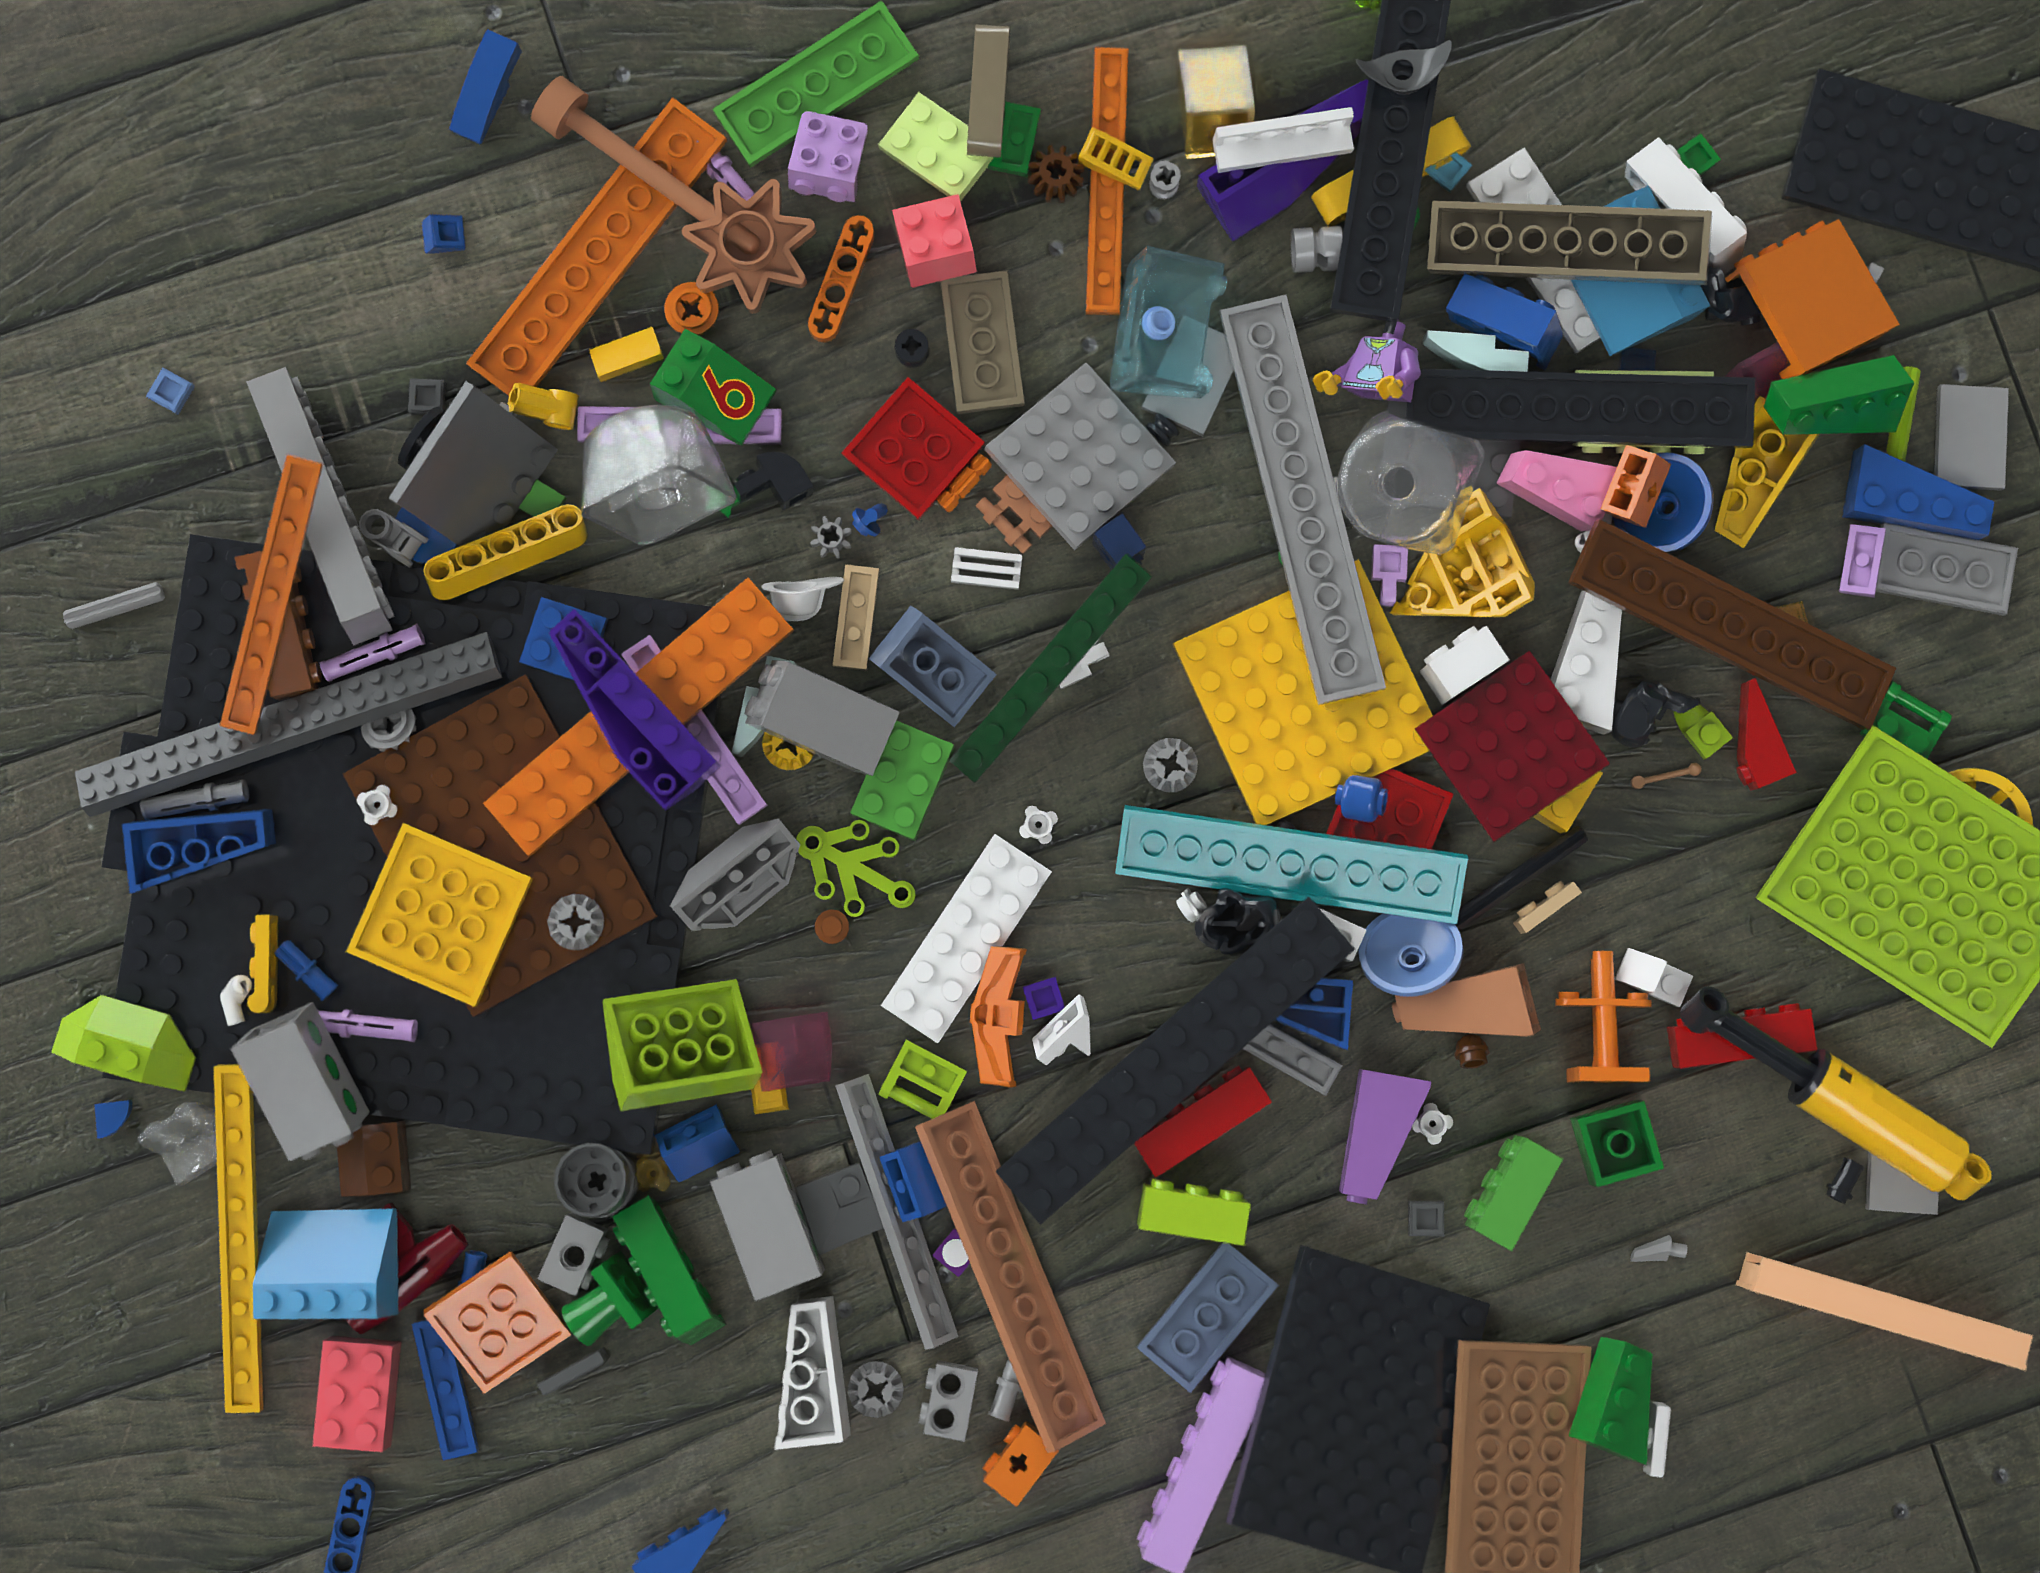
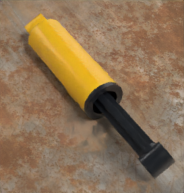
[1680,986,1992,1200]

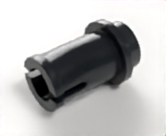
[1826,1157,1865,1204]

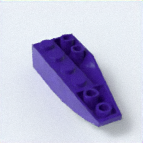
[1196,79,1368,242]
[548,609,721,810]

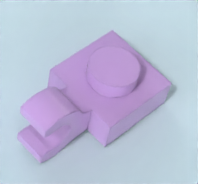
[1371,544,1408,607]

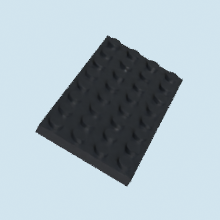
[1781,68,2040,272]

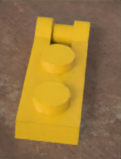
[247,915,278,1013]

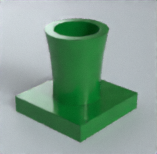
[562,1251,659,1346]

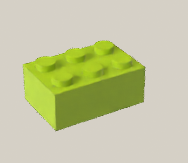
[1137,1178,1250,1246]

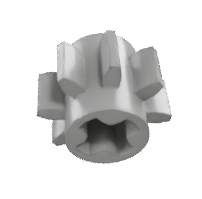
[810,516,852,559]

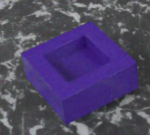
[1023,977,1065,1020]

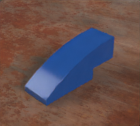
[449,29,522,145]

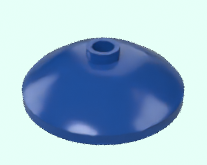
[1613,453,1714,554]

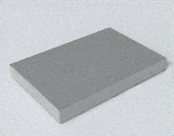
[1141,316,1234,437]
[1934,384,2009,490]

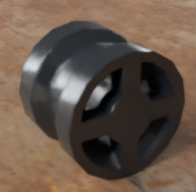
[895,329,929,368]

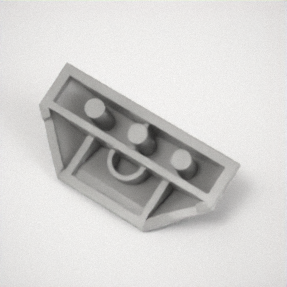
[670,818,800,931]

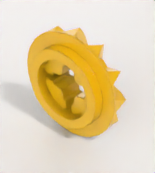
[762,732,814,770]

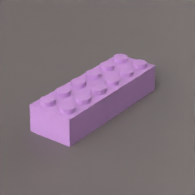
[1137,1355,1265,1573]

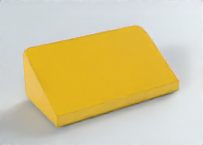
[589,327,664,382]

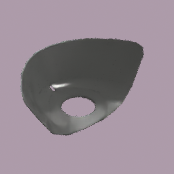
[1356,40,1452,95]

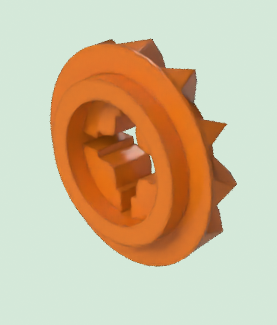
[664,282,719,335]

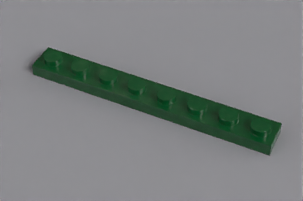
[949,553,1153,783]

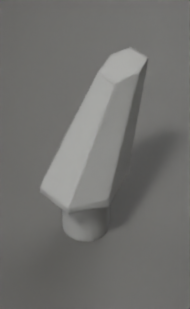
[1630,1235,1687,1262]

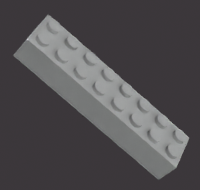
[247,367,395,645]

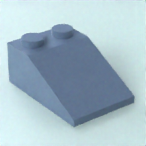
[868,606,997,727]

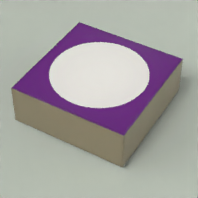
[932,1228,970,1277]

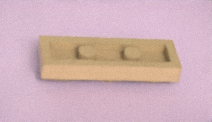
[833,564,880,671]

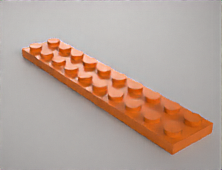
[466,97,727,396]
[483,577,794,856]

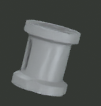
[1149,160,1181,199]

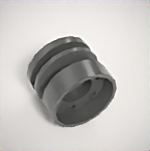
[554,1143,640,1218]

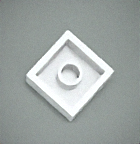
[1420,626,1509,705]

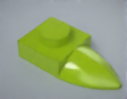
[1673,704,1733,760]

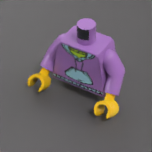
[1313,321,1421,402]

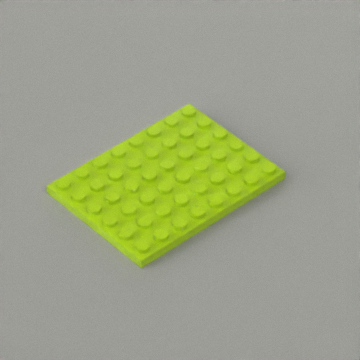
[1756,726,2040,1048]

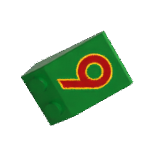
[650,329,776,446]

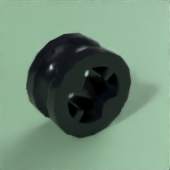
[1146,413,1179,446]

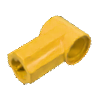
[508,383,579,430]

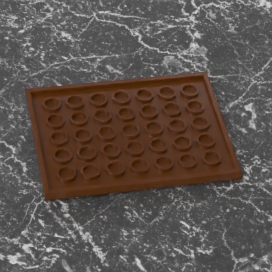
[343,674,658,1017]

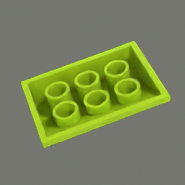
[603,979,763,1111]

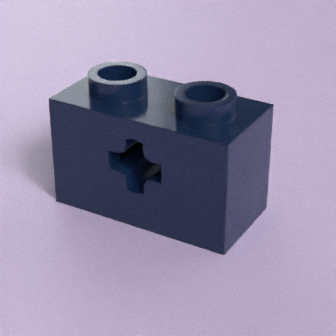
[1092,513,1146,570]

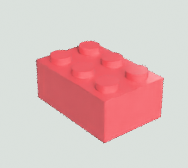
[313,1336,401,1452]

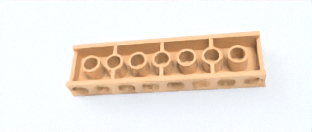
[1736,1252,2033,1371]

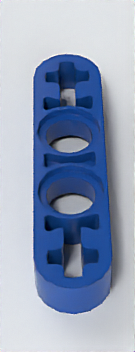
[324,1476,375,1573]

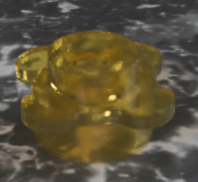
[636,1156,670,1192]

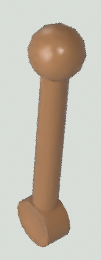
[1631,763,1702,789]

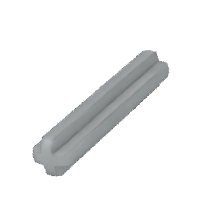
[63,582,165,629]

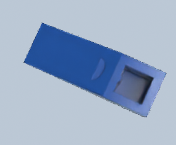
[631,1508,729,1573]

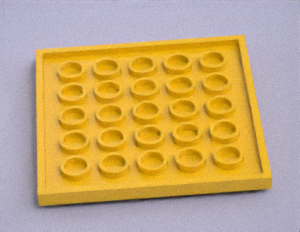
[1173,559,1433,825]

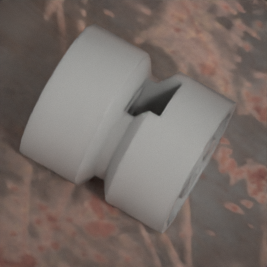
[1291,226,1343,273]

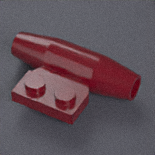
[346,1203,468,1335]

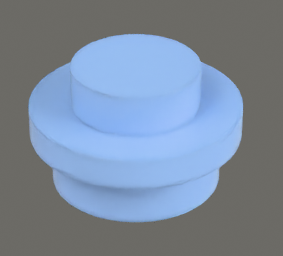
[1142,306,1175,341]

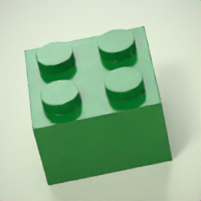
[1570,1100,1664,1187]

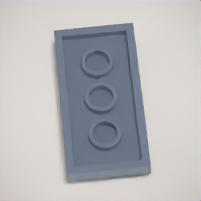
[1136,1242,1279,1393]

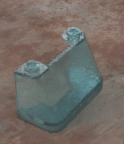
[1110,246,1227,399]

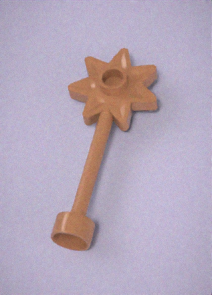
[531,76,816,314]

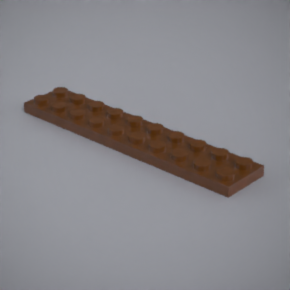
[1568,519,1896,730]

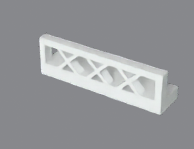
[1213,107,1354,173]

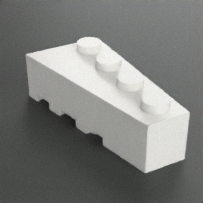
[1625,137,1747,275]
[1551,590,1622,735]
[775,1296,851,1450]

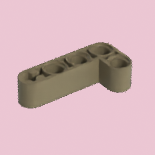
[967,24,1010,157]

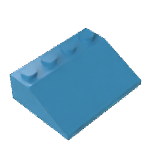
[1571,186,1710,356]
[253,1209,398,1319]

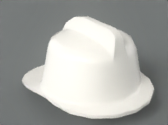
[761,577,844,621]

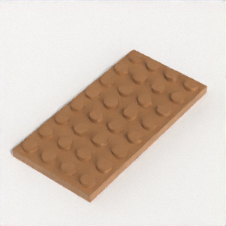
[1445,1340,1592,1573]

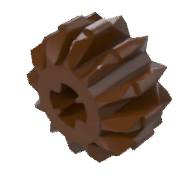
[1028,145,1084,203]

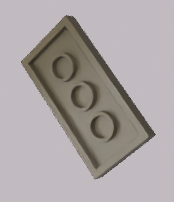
[941,271,1024,414]

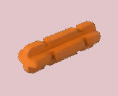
[937,454,992,512]

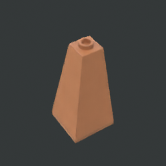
[1392,963,1541,1036]

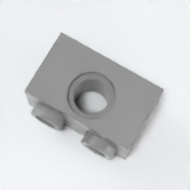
[537,1213,610,1296]

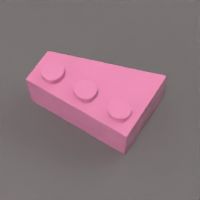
[1496,450,1617,532]

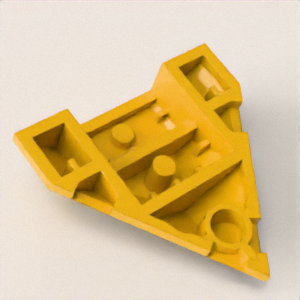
[1390,488,1535,617]

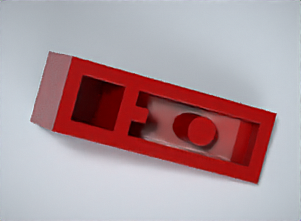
[1737,678,1796,791]

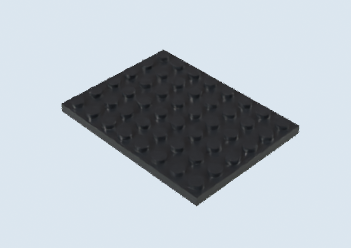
[1226,1245,1490,1573]

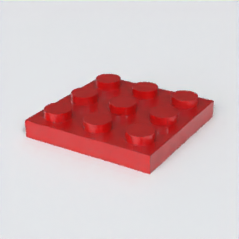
[841,377,985,521]
[1326,769,1454,849]

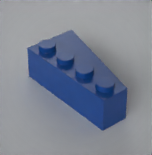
[1842,444,1994,540]
[122,809,276,894]

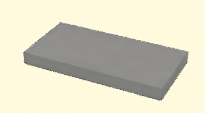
[1876,523,2018,616]

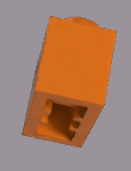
[1600,445,1671,528]
[982,1420,1059,1507]

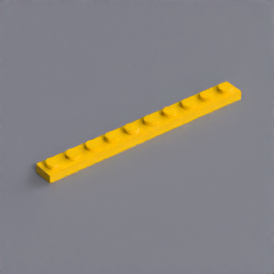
[214,1064,264,1413]

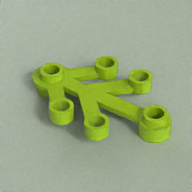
[796,820,916,917]

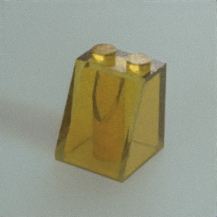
[1178,45,1255,158]

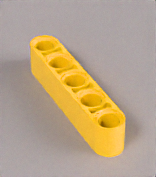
[1311,117,1471,226]
[423,504,588,600]

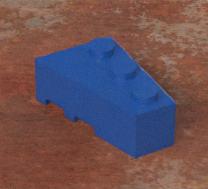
[1446,273,1563,370]
[1275,978,1353,1050]

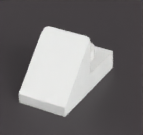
[1614,948,1693,1007]
[1032,994,1090,1066]

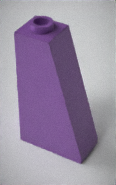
[1339,1069,1431,1204]

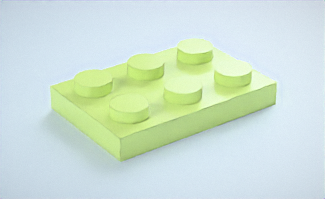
[878,92,994,202]

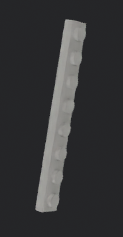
[836,1074,959,1350]

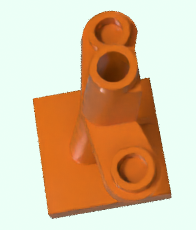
[1555,951,1652,1083]

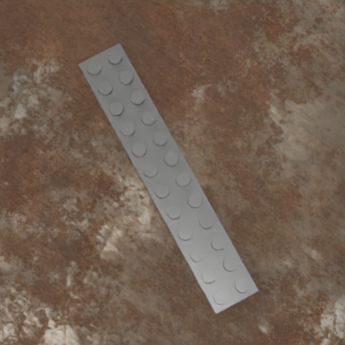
[1220,295,1386,705]

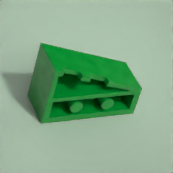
[1568,1337,1653,1465]

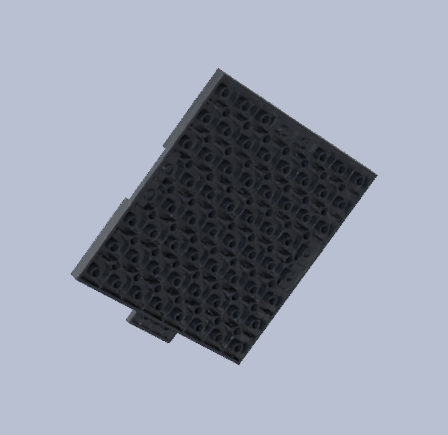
[101,534,721,1155]

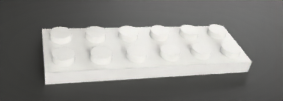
[1466,148,1600,354]
[881,834,1052,1043]

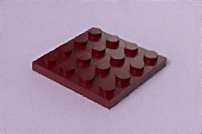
[1415,651,1610,843]

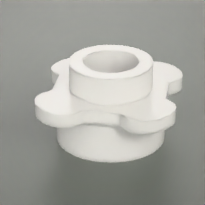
[357,785,398,825]
[1019,806,1058,844]
[1176,888,1207,923]
[1412,1103,1453,1144]

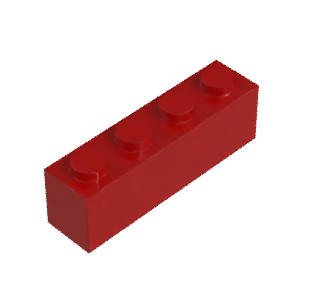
[1667,1003,1817,1068]
[1134,1065,1272,1178]

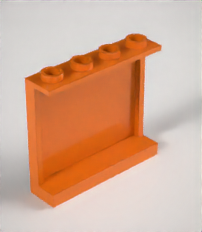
[1725,219,1900,379]

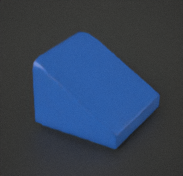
[422,214,466,254]

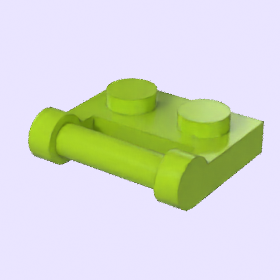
[878,1040,967,1119]

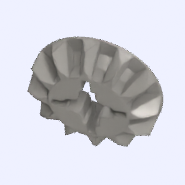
[361,709,417,753]
[1143,738,1198,793]
[547,894,604,950]
[848,1361,903,1418]

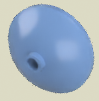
[1359,913,1463,997]

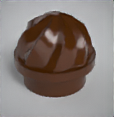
[1454,1034,1489,1069]

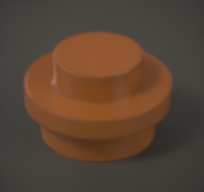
[815,910,849,944]

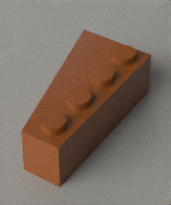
[235,551,322,701]

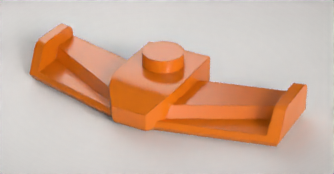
[970,946,1027,1088]

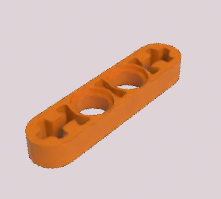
[808,215,875,342]

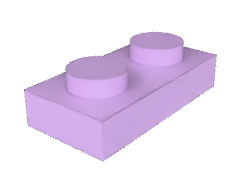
[1839,524,1886,598]

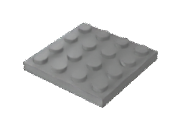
[984,362,1176,550]

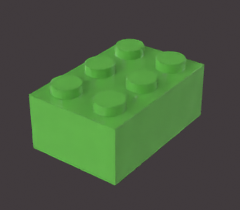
[850,721,955,842]
[1464,1135,1563,1251]

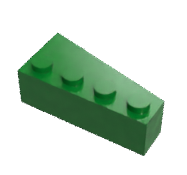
[1764,355,1914,435]
[612,1195,727,1345]

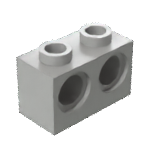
[918,1360,978,1442]

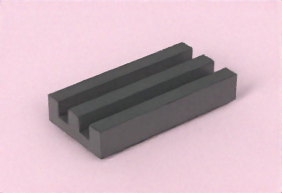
[537,1347,609,1396]

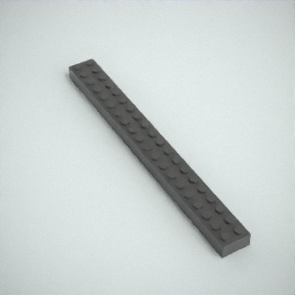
[75,632,502,817]

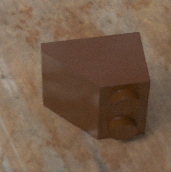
[337,1121,411,1197]

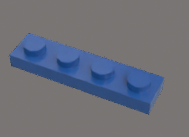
[412,1319,479,1461]

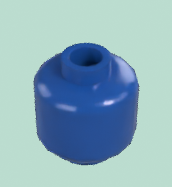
[1335,775,1388,822]

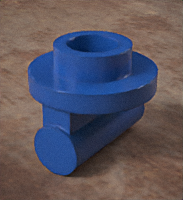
[852,503,887,537]

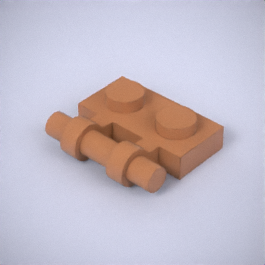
[976,475,1053,554]

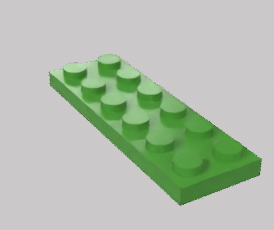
[713,0,919,168]

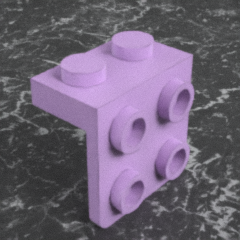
[788,111,868,202]

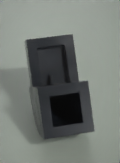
[733,452,814,511]

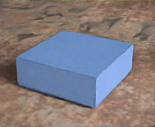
[146,368,195,415]

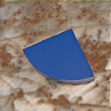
[94,1100,132,1139]

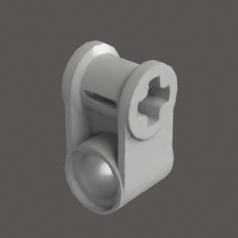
[359,509,429,568]

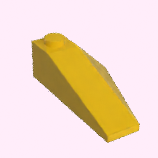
[1714,396,1820,548]

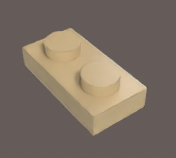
[1513,881,1582,934]

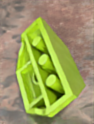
[52,995,196,1091]

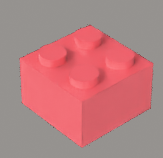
[892,194,977,288]

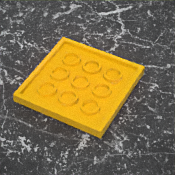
[346,823,533,1007]

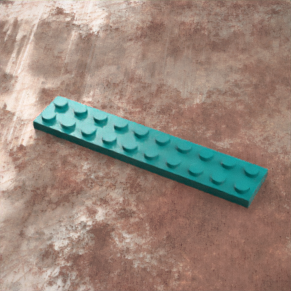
[1115,805,1468,924]

